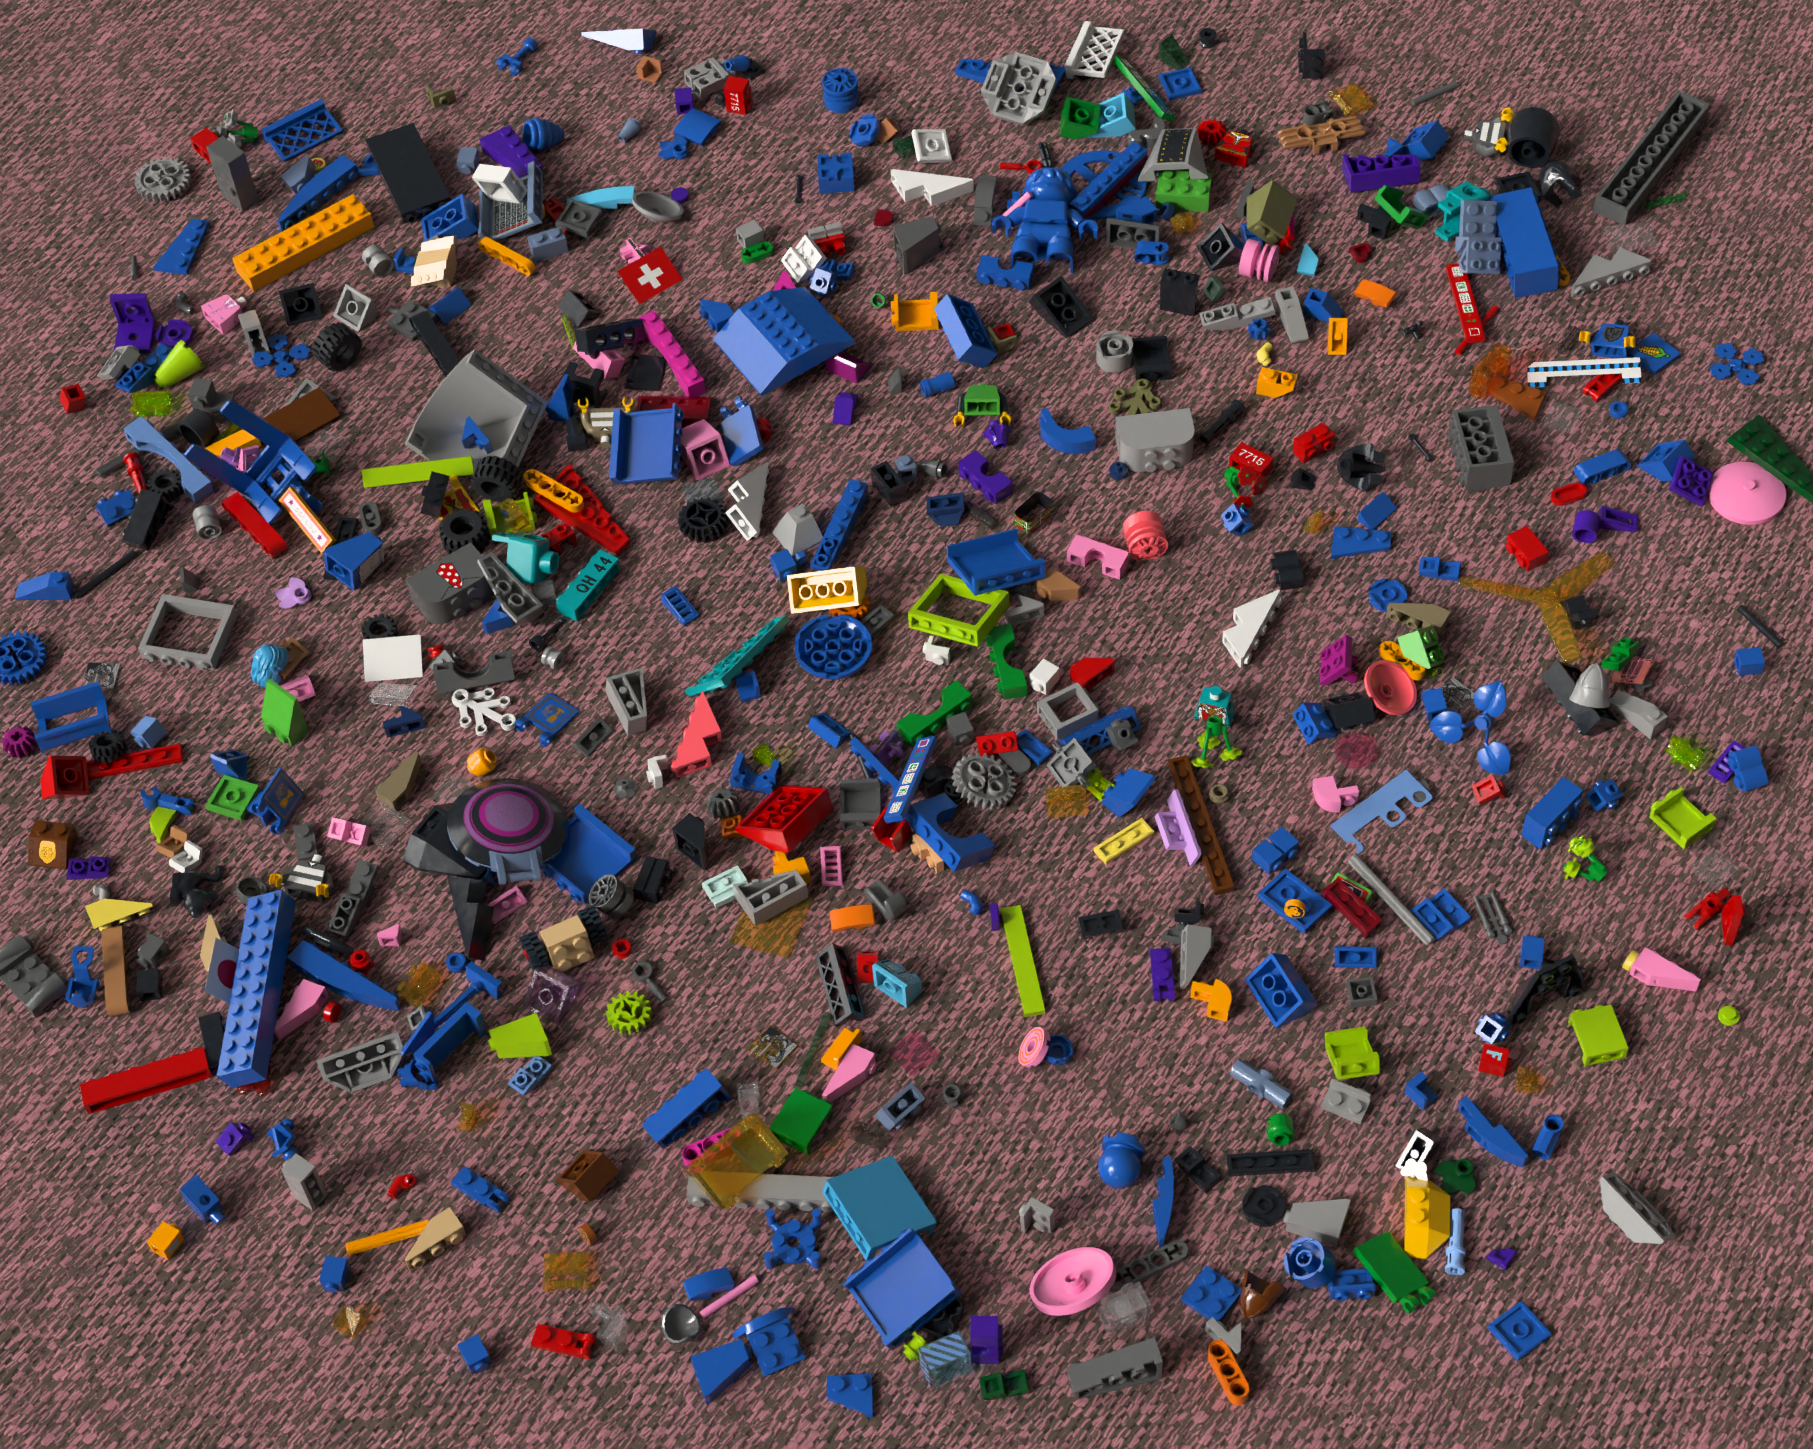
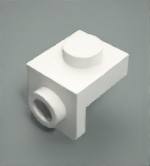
[923,636,950,665]
[646,755,668,789]
[169,840,203,873]

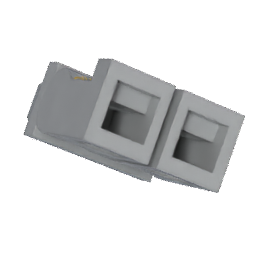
[684,57,736,101]

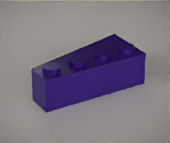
[480,125,545,180]
[1342,155,1420,193]

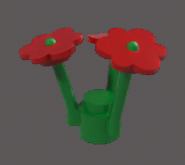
[1224,465,1267,508]

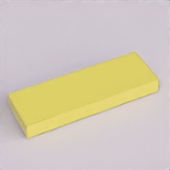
[1094,818,1154,864]

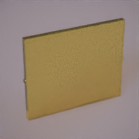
[730,895,813,958]

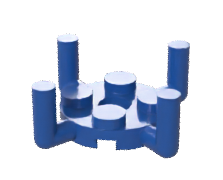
[764,1208,822,1269]

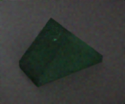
[1159,34,1189,70]

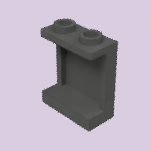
[840,778,881,830]

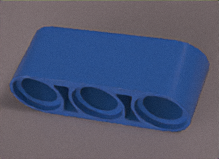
[1574,449,1631,486]

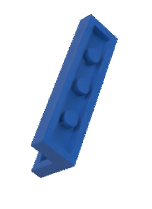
[1058,706,1142,755]

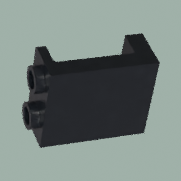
[1159,268,1200,316]
[1132,336,1172,381]

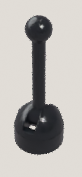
[529,617,566,652]

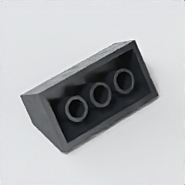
[1541,661,1621,737]

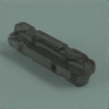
[1557,326,1581,355]

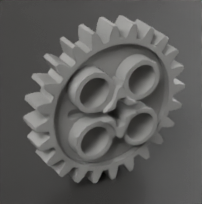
[134,156,192,202]
[952,752,1017,810]

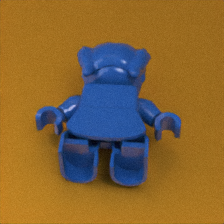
[992,167,1098,273]

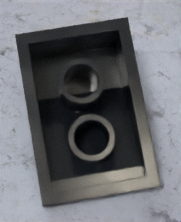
[1029,276,1094,338]

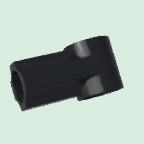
[566,416,587,452]

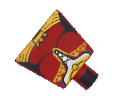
[1215,129,1252,168]

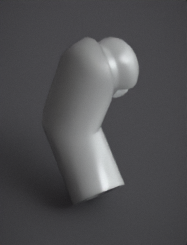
[93,884,110,900]

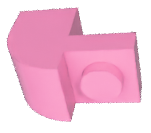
[1312,776,1359,812]

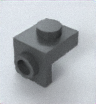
[430,649,465,670]

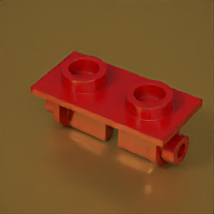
[976,731,1019,756]

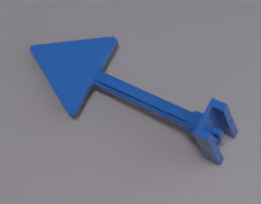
[400,961,503,1055]

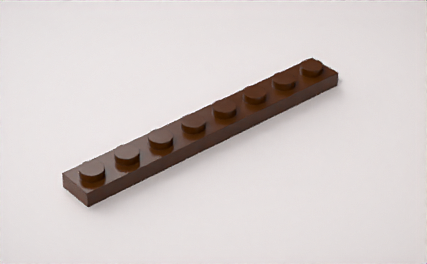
[1168,755,1234,895]

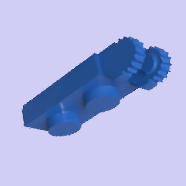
[451,1166,510,1213]

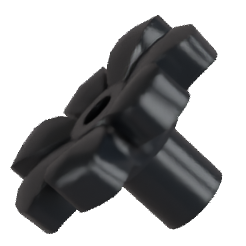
[1402,320,1424,339]

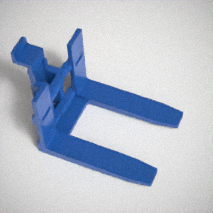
[184,400,323,525]

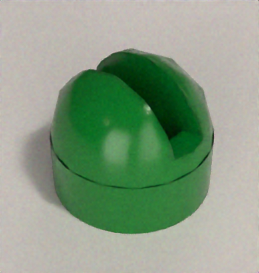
[871,293,886,308]

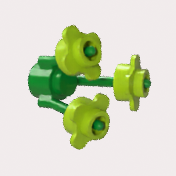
[1563,835,1609,882]

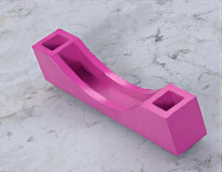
[639,310,706,397]

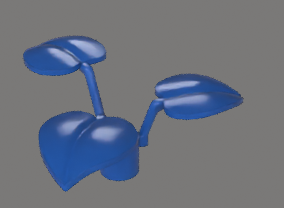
[1430,680,1511,775]

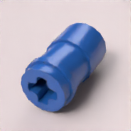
[920,371,956,397]

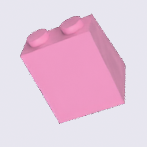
[680,419,730,480]

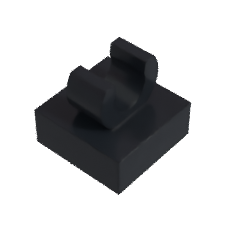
[742,58,764,80]

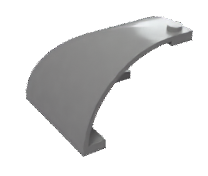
[405,349,548,476]

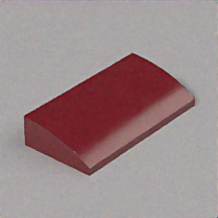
[636,396,712,428]

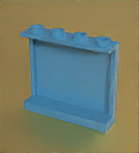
[822,1156,937,1261]

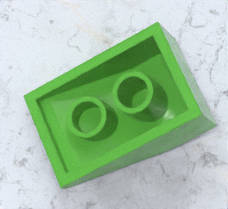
[261,679,309,746]

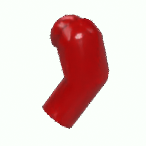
[387,1174,417,1199]

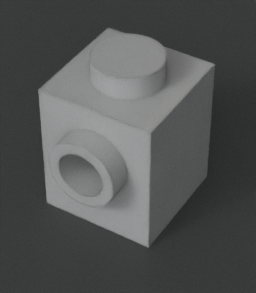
[736,220,765,248]

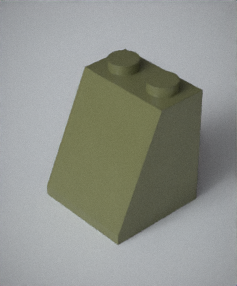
[1247,180,1297,245]

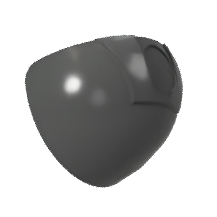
[662,1304,701,1344]

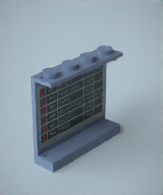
[478,161,543,241]

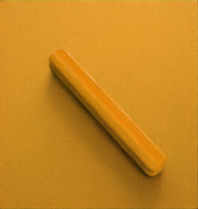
[346,1219,429,1255]

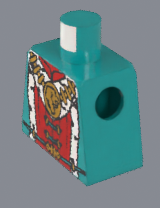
[1193,686,1235,727]

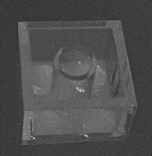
[1097,1282,1152,1338]

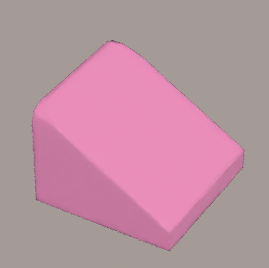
[377,924,403,947]

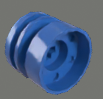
[822,68,859,113]

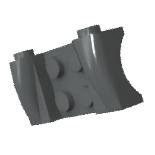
[0,934,68,1018]

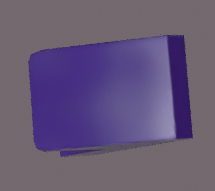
[833,392,858,426]

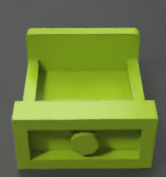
[483,492,538,540]
[1649,787,1717,849]
[1568,1005,1628,1066]
[1325,1026,1380,1080]

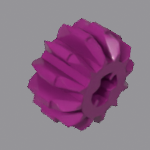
[2,725,37,758]

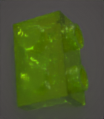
[130,391,170,418]

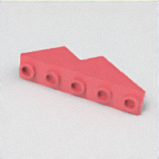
[671,692,722,778]

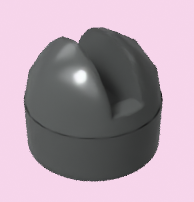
[1170,1111,1188,1131]

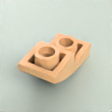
[910,834,944,873]

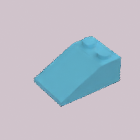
[1083,93,1136,138]

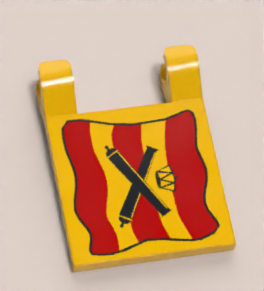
[439,475,480,520]

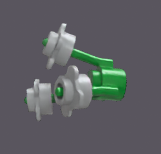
[215,110,258,148]

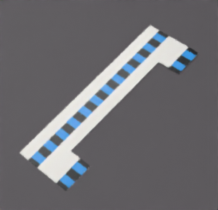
[1527,357,1642,388]

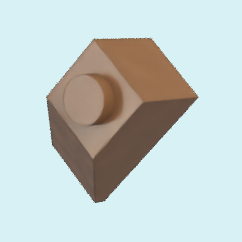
[1037,567,1081,601]

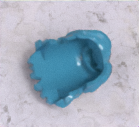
[251,644,289,688]

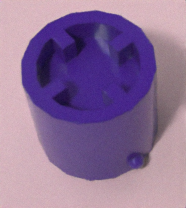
[1572,510,1600,543]

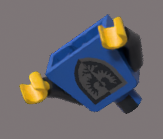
[1579,320,1637,358]

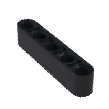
[409,310,460,377]

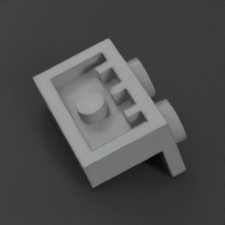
[1321,1079,1372,1125]
[1019,1197,1055,1233]

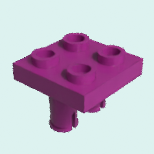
[1320,635,1358,686]

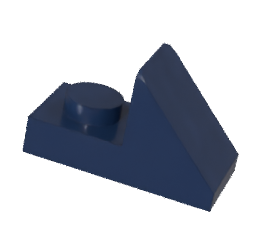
[383,705,425,738]

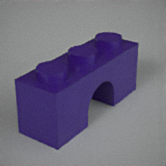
[958,450,1013,504]
[970,1316,1004,1364]

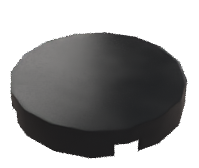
[1242,1185,1286,1227]

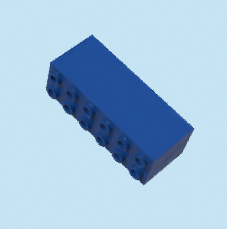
[1489,188,1561,298]

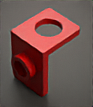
[857,951,879,983]

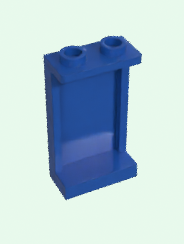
[413,1002,488,1084]

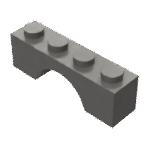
[433,651,515,694]

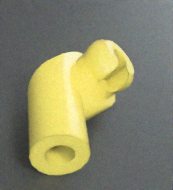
[1257,342,1273,366]

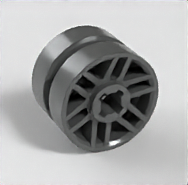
[589,874,634,919]

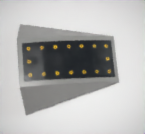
[1138,128,1208,182]

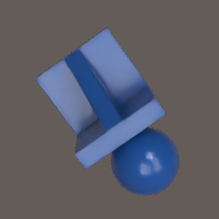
[266,1118,299,1161]

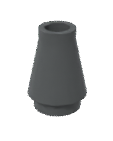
[918,460,947,479]

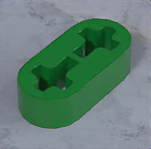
[741,242,773,264]

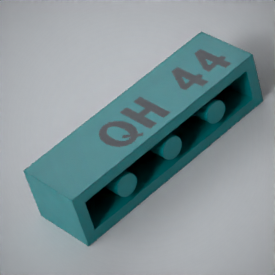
[556,550,620,622]

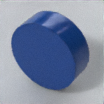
[1609,401,1629,419]
[446,952,467,973]

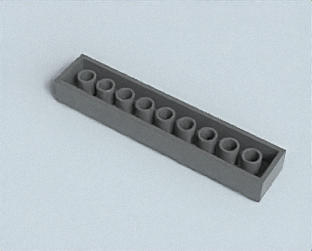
[1593,91,1710,226]

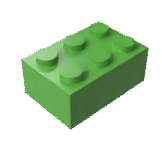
[1156,170,1212,212]

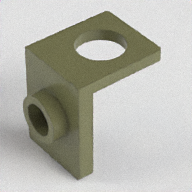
[425,84,456,108]
[987,327,1017,355]

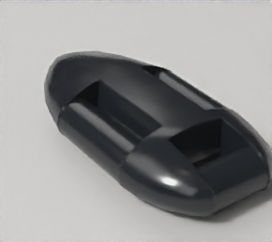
[302,925,354,955]

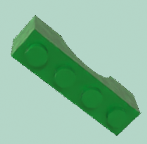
[985,624,1027,700]
[896,680,972,748]

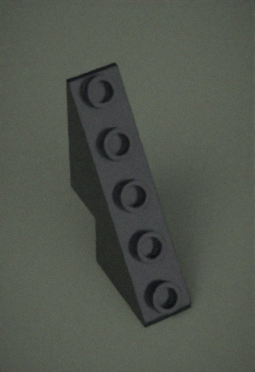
[448,877,494,961]

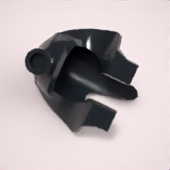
[1540,160,1582,206]
[1337,443,1385,491]

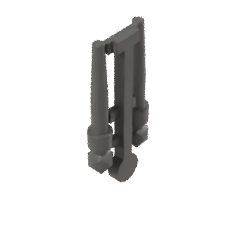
[1473,892,1512,945]

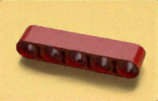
[221,492,288,559]

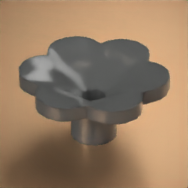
[613,778,638,799]

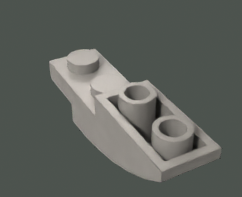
[1199,297,1276,330]

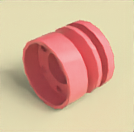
[1123,511,1168,561]

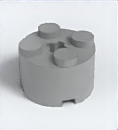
[1096,330,1133,373]

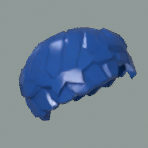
[1044,1034,1074,1065]

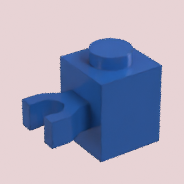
[770,549,807,582]

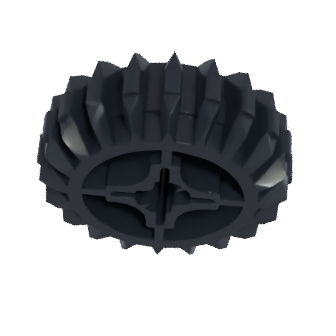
[678,496,729,543]

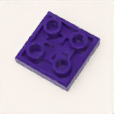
[1669,456,1714,506]

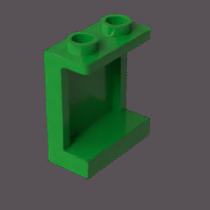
[1374,185,1430,229]
[769,1088,833,1155]

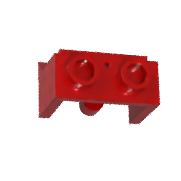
[541,523,577,554]

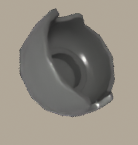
[236,876,267,904]

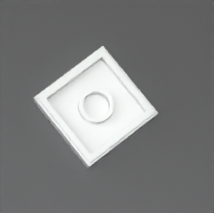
[911,129,952,163]

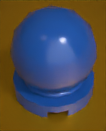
[1098,1133,1145,1189]

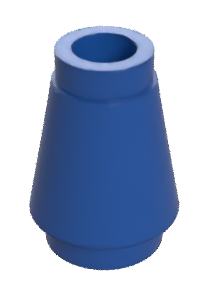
[725,55,750,72]

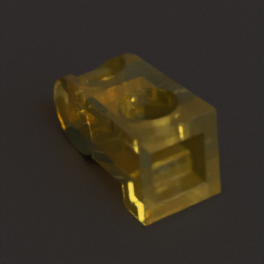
[499,498,530,534]

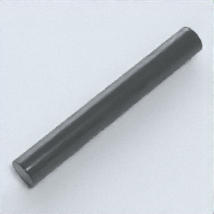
[1411,81,1458,106]

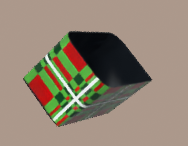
[1015,492,1054,535]

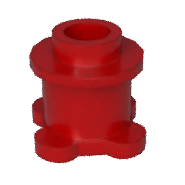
[350,950,375,976]

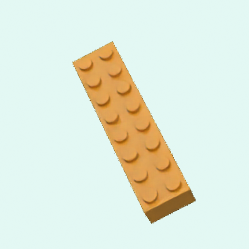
[232,194,374,292]

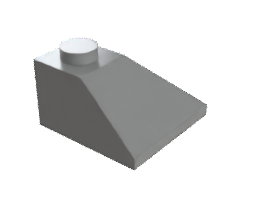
[772,504,823,556]

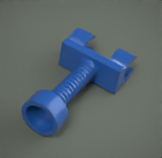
[496,37,538,76]

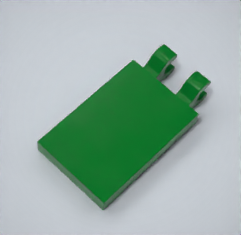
[1353,1231,1436,1314]

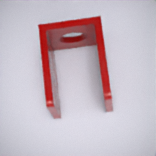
[871,807,913,853]

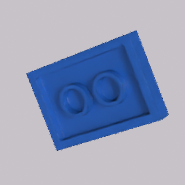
[1258,868,1332,934]

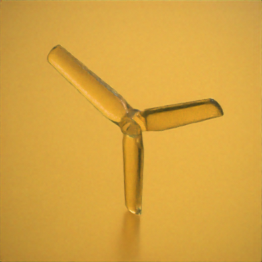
[1458,552,1613,663]

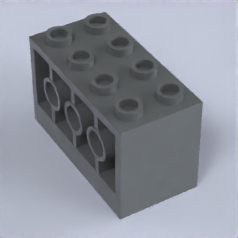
[1447,405,1514,491]

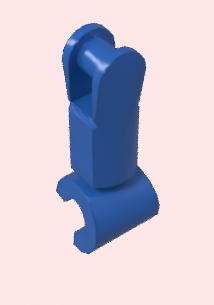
[140,786,196,816]

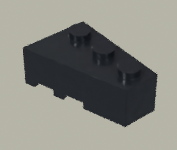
[122,489,174,551]

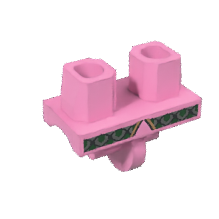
[620,238,651,264]

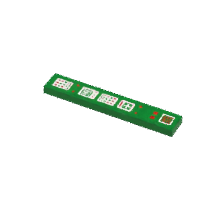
[1113,55,1176,122]

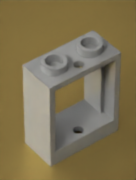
[1037,682,1099,740]

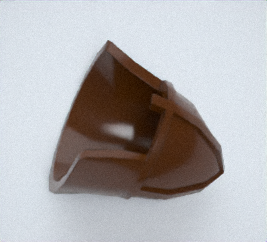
[1240,1269,1287,1319]

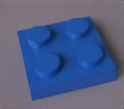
[1181,1265,1242,1322]

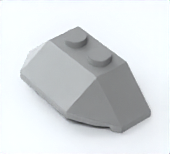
[316,1032,403,1093]
[1600,1172,1676,1244]

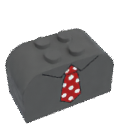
[406,542,493,624]

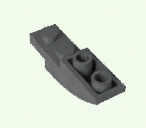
[327,859,380,937]

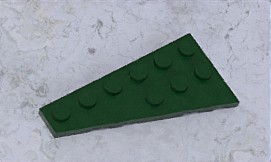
[1727,415,1813,504]

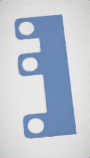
[1330,770,1432,854]

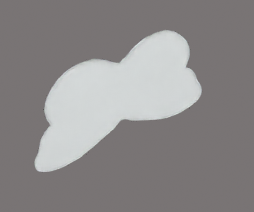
[1401,1159,1428,1181]

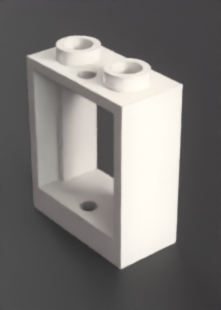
[472,164,527,204]

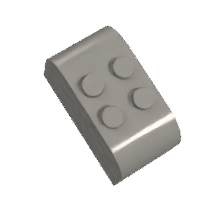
[1115,408,1195,472]

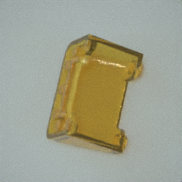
[684,1113,789,1210]

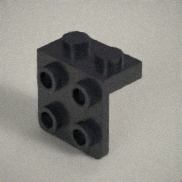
[1298,32,1325,80]

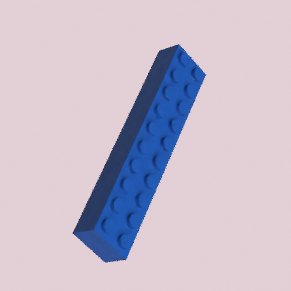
[217,889,296,1088]

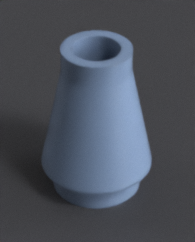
[617,118,642,143]

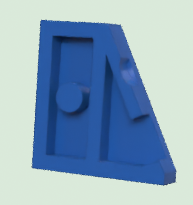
[827,1374,873,1418]

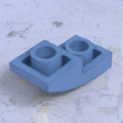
[508,1056,553,1096]

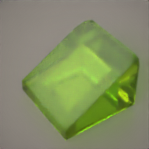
[752,743,775,768]

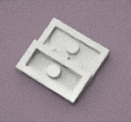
[781,235,826,283]

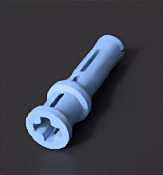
[1445,1208,1466,1275]

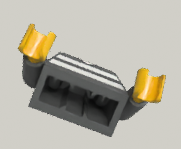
[1464,107,1513,157]
[269,855,334,903]

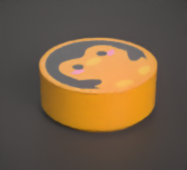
[1284,899,1306,918]

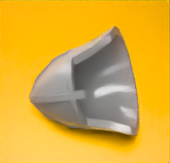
[1569,663,1610,708]

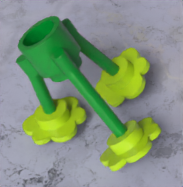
[1191,716,1243,768]

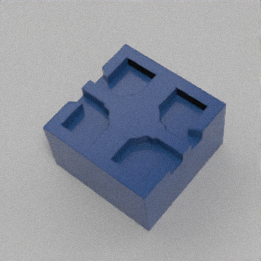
[817,153,854,194]

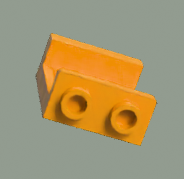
[891,292,939,331]

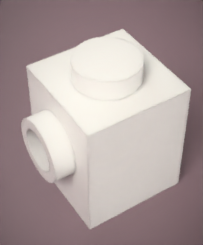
[1030,659,1060,695]

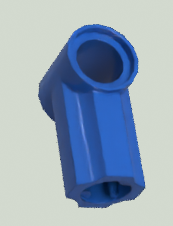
[1531,1114,1564,1160]

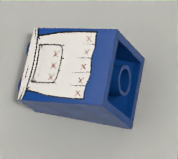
[323,532,384,591]

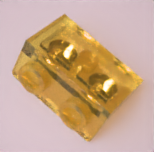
[396,961,442,1009]

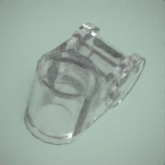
[737,1081,760,1123]

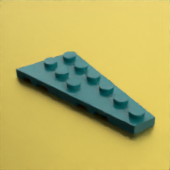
[684,615,790,696]

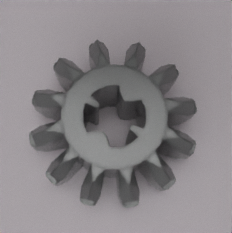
[706,788,740,820]

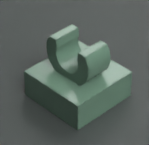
[1203,276,1228,302]

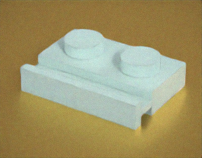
[702,865,748,909]

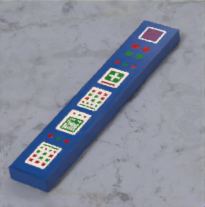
[883,736,938,823]

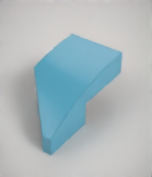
[1297,244,1319,276]

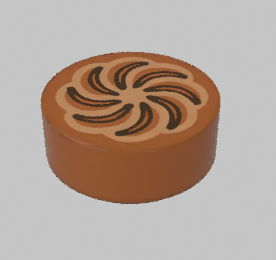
[578,1223,597,1246]

